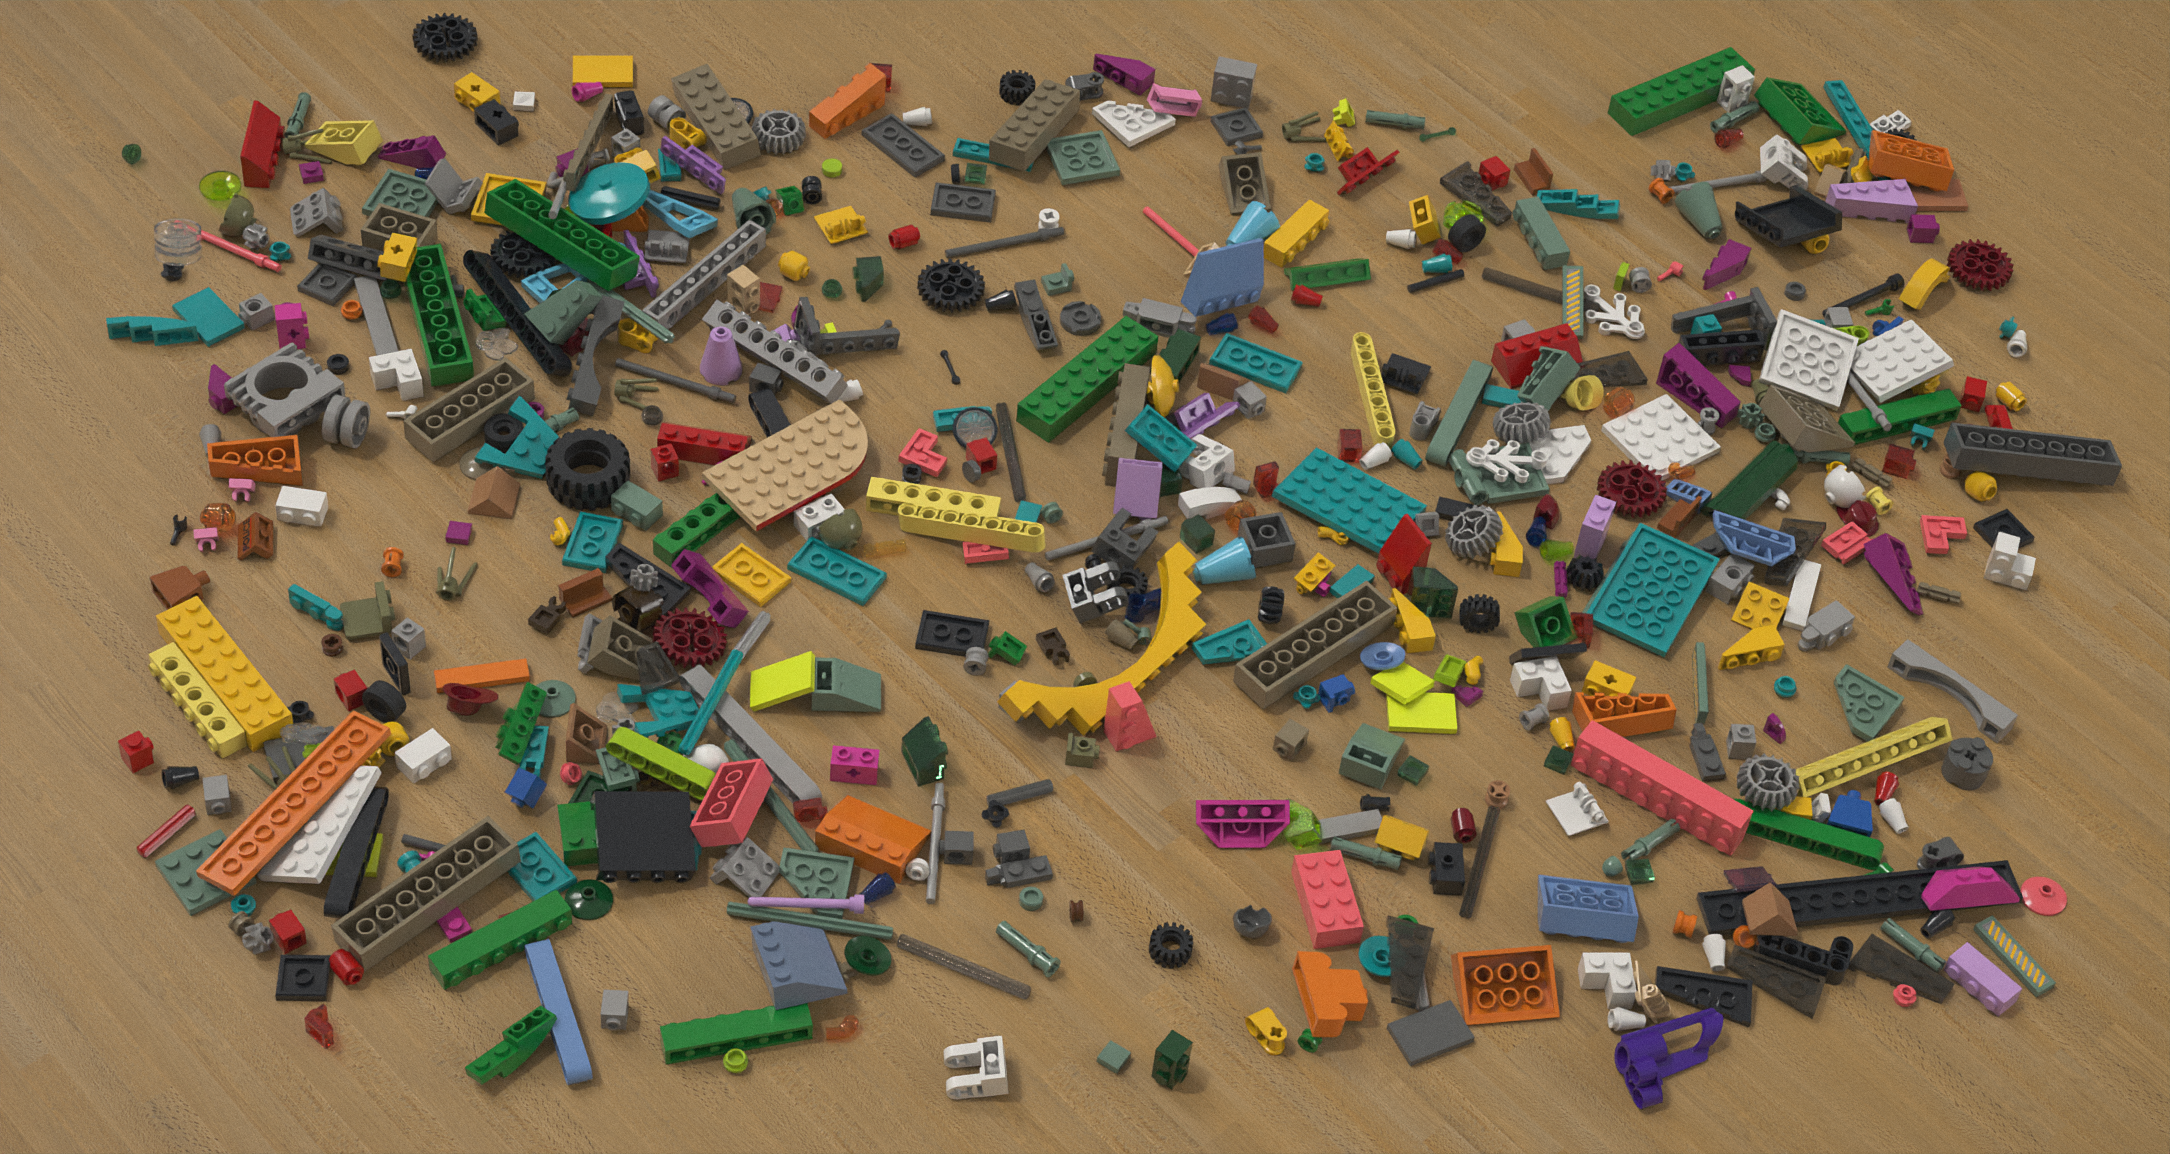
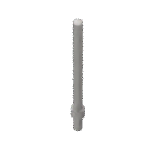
[1668,170,1768,194]
[1847,371,1892,431]
[1045,516,1168,561]
[926,783,946,904]

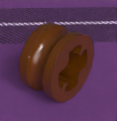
[321,634,343,657]
[1069,900,1084,922]

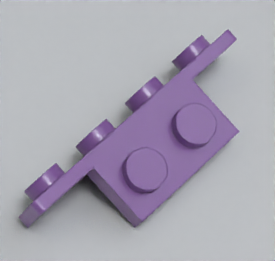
[660,136,726,194]
[622,230,659,298]
[1174,393,1240,439]

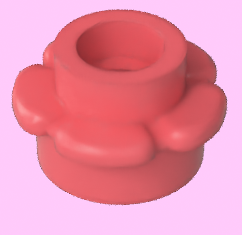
[560,762,582,785]
[1893,984,1917,1007]

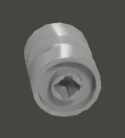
[648,95,686,132]

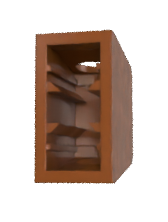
[150,566,210,610]

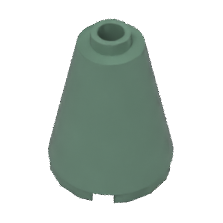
[1675,182,1723,239]
[732,188,776,235]

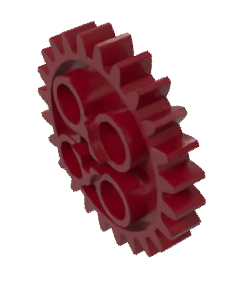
[1947,239,2014,291]
[1596,460,1667,518]
[652,607,727,669]

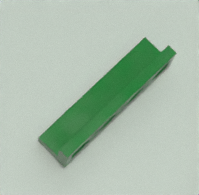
[1284,258,1371,290]

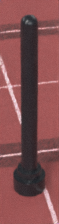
[1822,273,1905,317]

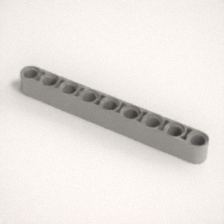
[679,665,822,811]

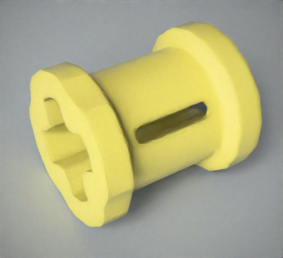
[1865,487,1894,515]

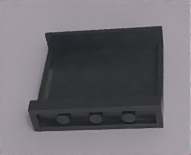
[1734,185,1842,248]
[590,791,696,883]

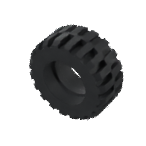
[545,428,630,511]

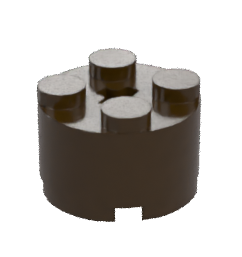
[612,585,664,632]

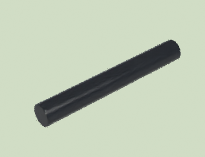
[1407,269,1464,293]

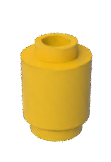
[1996,381,2027,412]

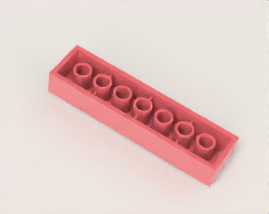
[1571,720,1753,856]

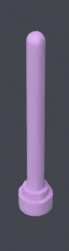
[748,894,864,914]

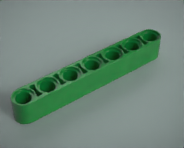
[1734,798,1884,870]

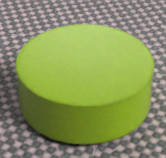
[822,158,842,178]

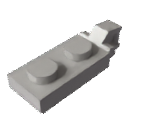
[578,613,603,674]

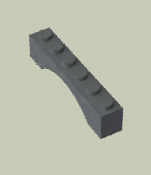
[566,294,625,416]

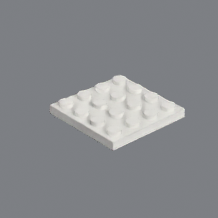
[1759,309,1859,411]
[1850,319,1954,403]
[1601,394,1721,481]

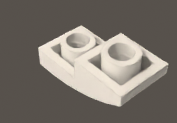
[1870,110,1911,133]

